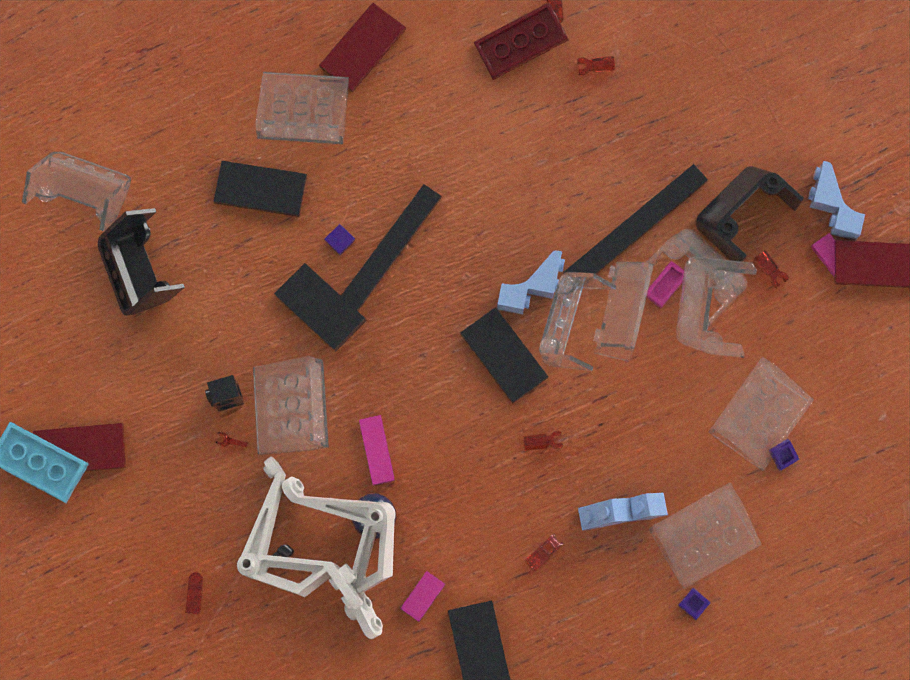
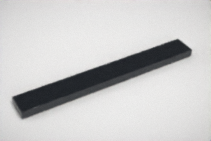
[563,164,708,290]
[341,184,442,311]

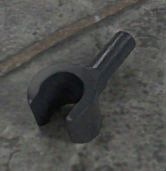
[271,545,294,557]

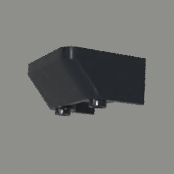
[696,166,804,267]
[98,208,185,316]

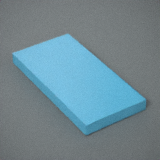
[0,422,89,503]

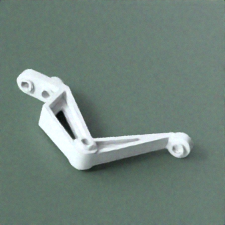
[237,456,364,610]
[282,477,395,639]

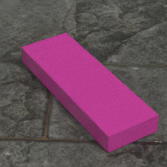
[359,415,395,486]

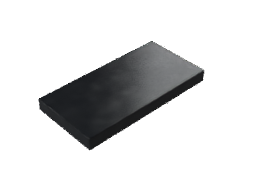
[213,161,307,217]
[274,263,367,352]
[460,307,549,403]
[448,600,510,680]

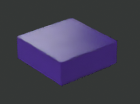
[324,224,355,255]
[769,439,800,471]
[678,588,711,620]

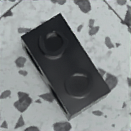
[205,375,244,412]

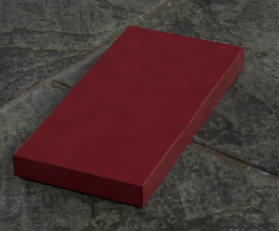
[474,2,569,80]
[319,3,406,92]
[834,240,910,288]
[33,423,126,472]

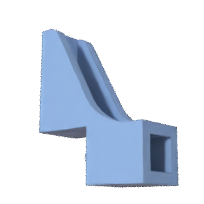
[808,161,865,241]
[497,251,565,314]
[578,493,668,530]

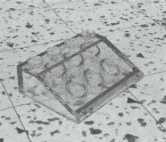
[255,72,349,144]
[253,356,329,455]
[708,357,814,471]
[649,483,762,589]

